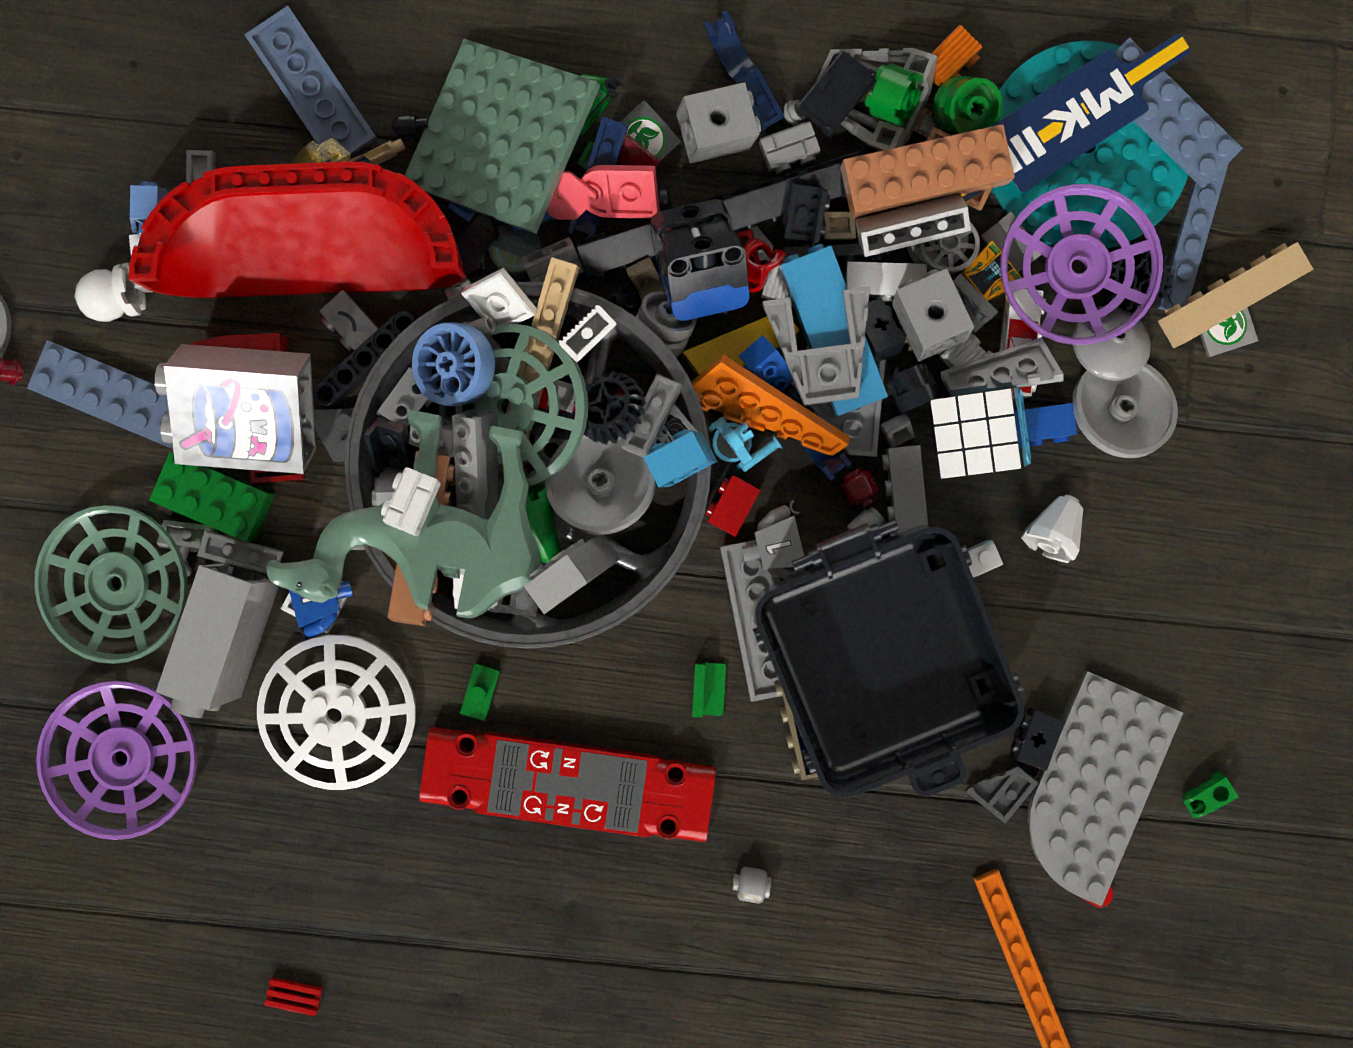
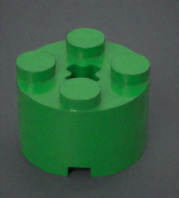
[865,64,923,127]

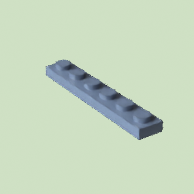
[1157,163,1229,311]

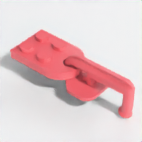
[547,165,660,220]

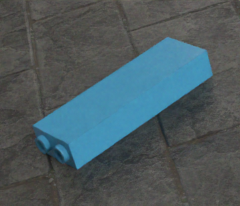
[779,244,888,416]

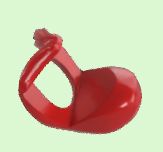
[744,238,786,293]

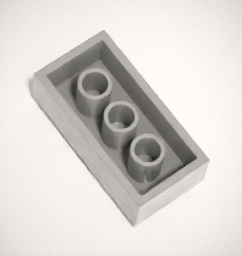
[524,534,620,614]

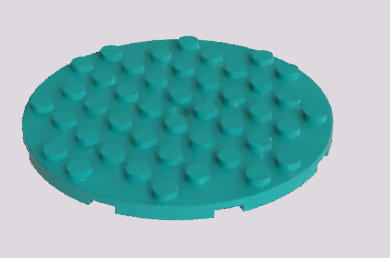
[991,41,1188,249]

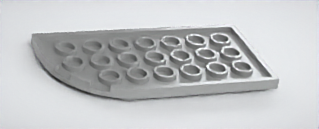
[1027,670,1183,906]

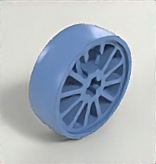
[412,322,495,406]

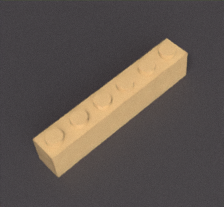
[1158,242,1313,348]

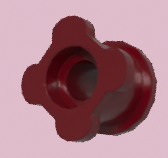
[0,358,24,385]

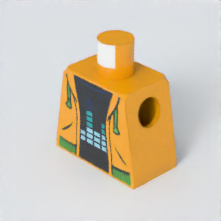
[961,241,1022,301]

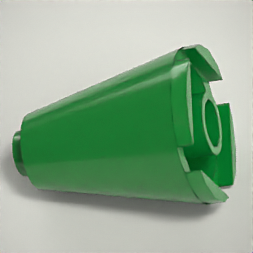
[526,485,561,563]

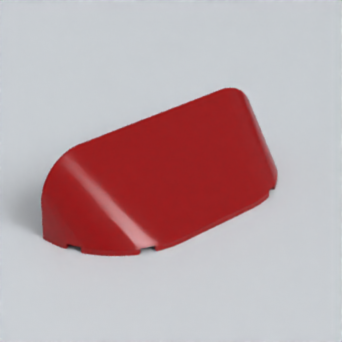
[129,161,467,298]

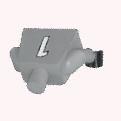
[742,499,814,579]

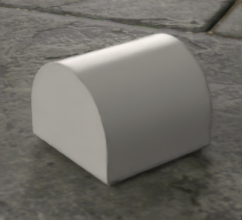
[880,413,915,448]

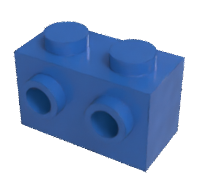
[739,335,794,392]

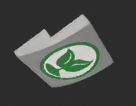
[1200,308,1258,357]

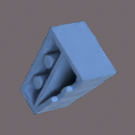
[130,181,168,234]

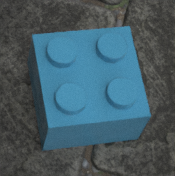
[643,429,717,487]

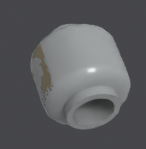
[732,867,771,904]

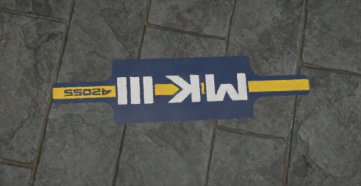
[962,34,1190,202]

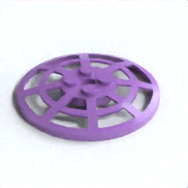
[1000,184,1163,345]
[36,680,197,840]

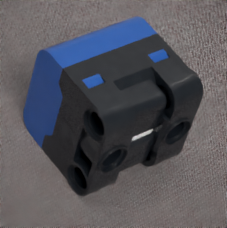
[650,199,749,321]

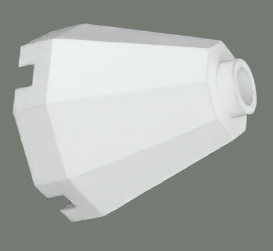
[1021,495,1083,563]

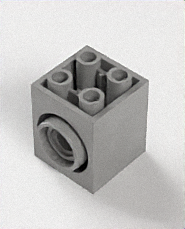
[676,82,761,164]
[892,268,974,362]

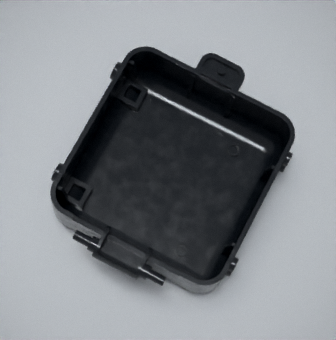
[752,519,1024,798]

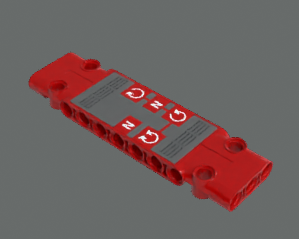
[419,727,716,842]

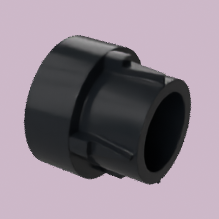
[889,363,942,414]

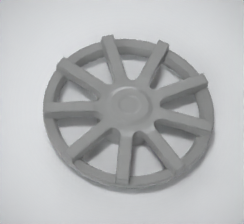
[919,222,980,274]

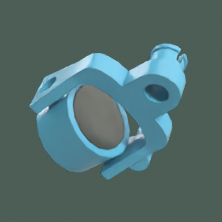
[708,416,782,472]

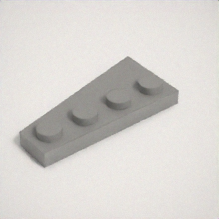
[941,337,1064,397]

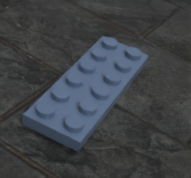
[244,6,377,162]
[1115,37,1243,188]
[27,340,173,449]

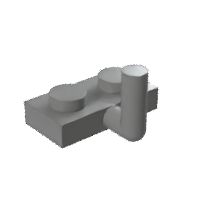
[157,520,218,576]

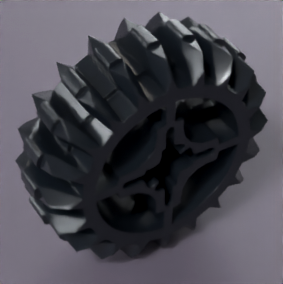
[1102,240,1175,312]
[573,371,647,445]

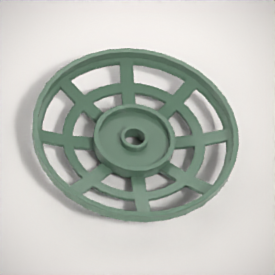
[439,324,588,488]
[34,505,188,664]

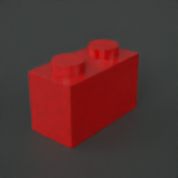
[705,475,761,537]

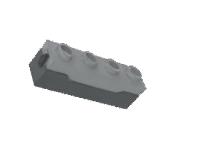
[452,409,499,519]

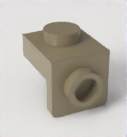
[626,257,665,301]

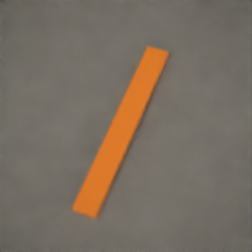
[973,868,1071,1048]

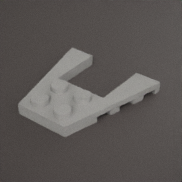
[762,287,871,406]

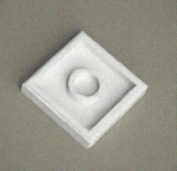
[461,268,538,326]

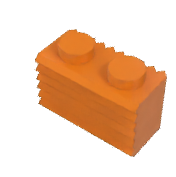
[931,25,982,88]

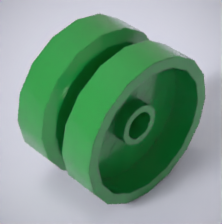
[933,75,1003,135]

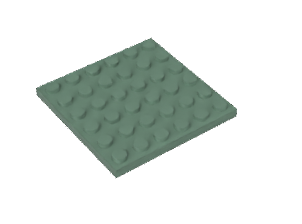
[405,39,600,234]

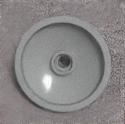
[1073,306,1151,381]

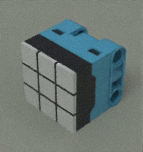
[931,388,1031,479]

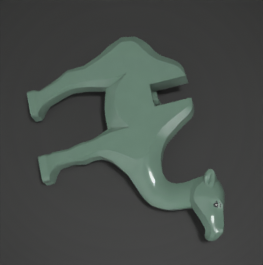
[266,410,542,618]

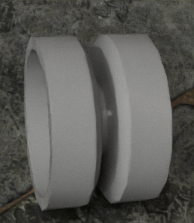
[636,291,697,357]

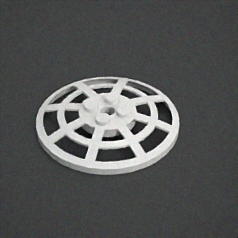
[257,634,416,790]

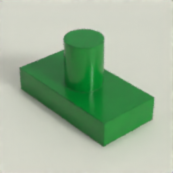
[460,663,501,721]

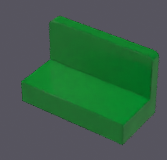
[692,662,726,718]

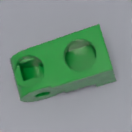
[1181,771,1239,818]

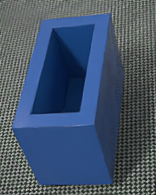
[1025,403,1077,447]

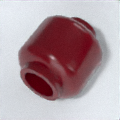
[840,468,880,508]

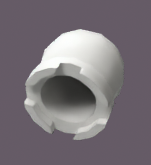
[75,262,146,322]

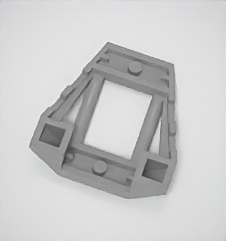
[817,48,938,151]

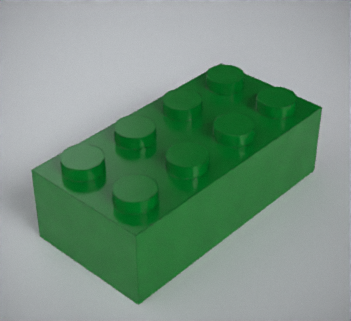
[149,452,276,542]

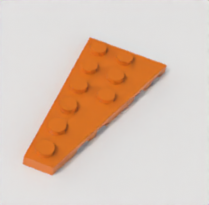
[691,355,850,456]

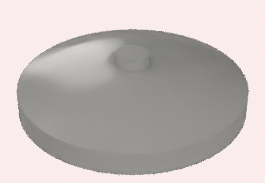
[1072,363,1178,458]
[545,433,656,535]

